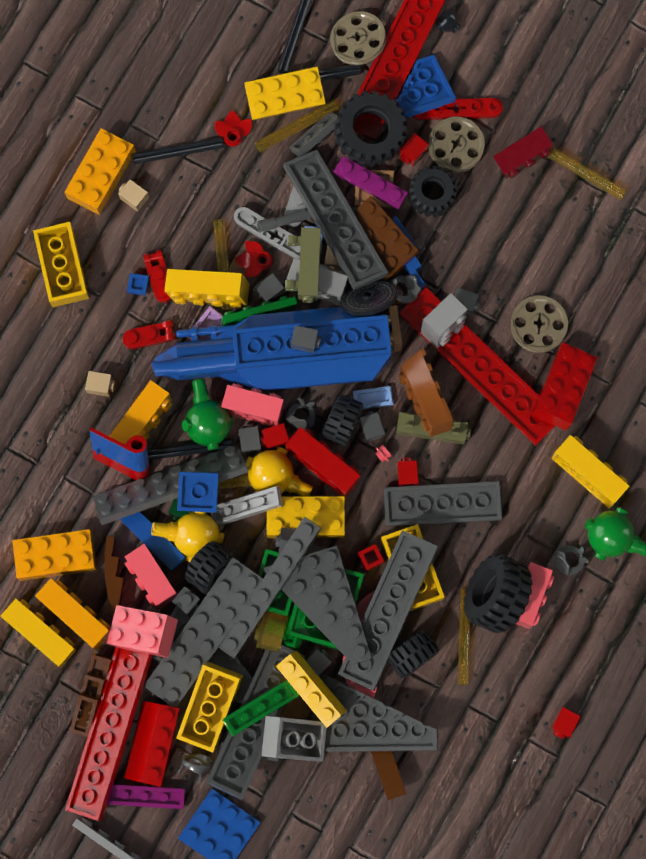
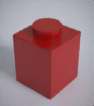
[399,133,429,166]
[260,423,289,450]
[397,458,418,487]
[358,544,384,572]
[550,707,580,739]

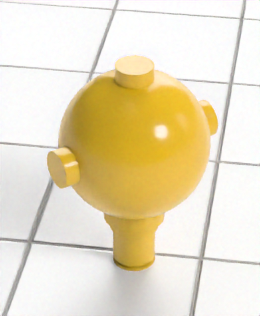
[245,447,313,497]
[151,512,224,562]

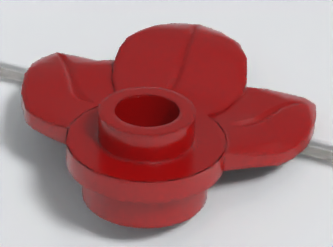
[215,111,252,147]
[235,241,273,278]

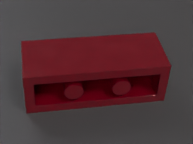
[493,126,554,179]

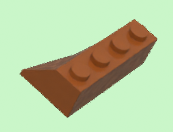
[398,348,453,437]

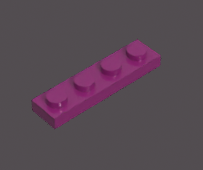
[333,156,408,210]
[107,785,185,809]

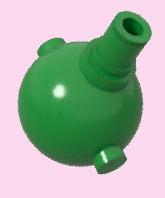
[182,379,234,451]
[584,507,646,561]

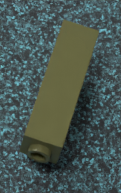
[285,227,321,303]
[396,412,471,445]

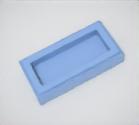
[353,386,393,410]

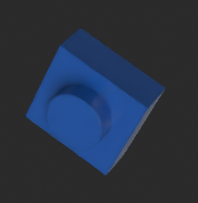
[127,273,149,296]

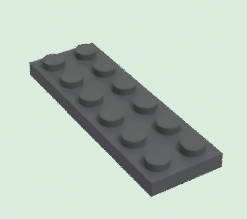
[384,481,502,527]

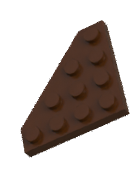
[351,196,420,287]

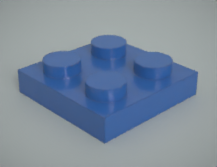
[177,471,218,513]

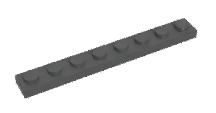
[218,517,322,658]

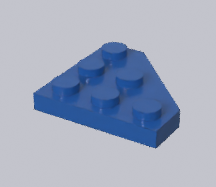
[396,55,456,118]

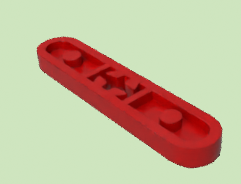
[412,98,503,120]

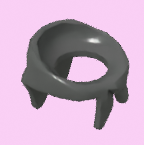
[390,275,421,304]
[286,397,316,431]
[555,546,589,575]
[178,753,213,784]

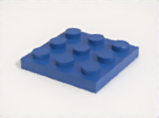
[178,789,261,859]

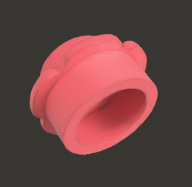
[375,445,392,462]

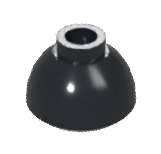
[435,8,460,33]

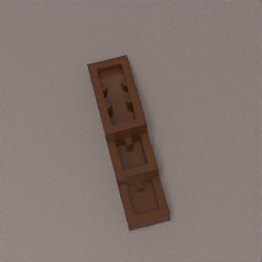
[105,536,125,616]
[69,653,112,737]
[371,751,406,801]

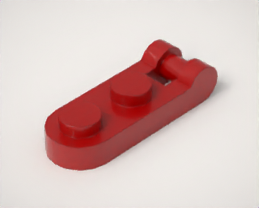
[143,250,171,303]
[123,320,177,349]

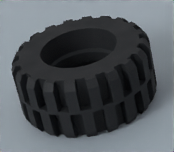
[334,91,408,167]
[463,554,533,633]

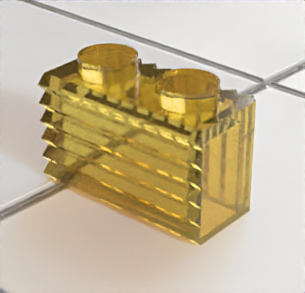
[254,612,288,653]

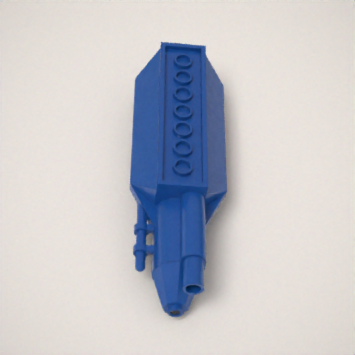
[152,307,391,391]

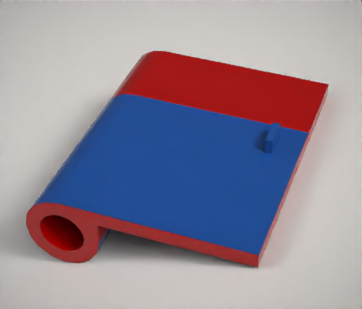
[89,427,150,480]

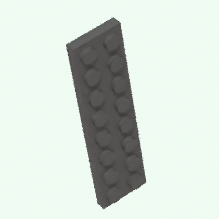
[283,150,388,290]
[93,444,248,525]
[338,530,439,691]
[144,557,264,708]
[206,640,306,800]

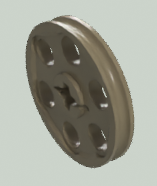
[330,11,386,65]
[428,117,485,173]
[510,296,568,353]

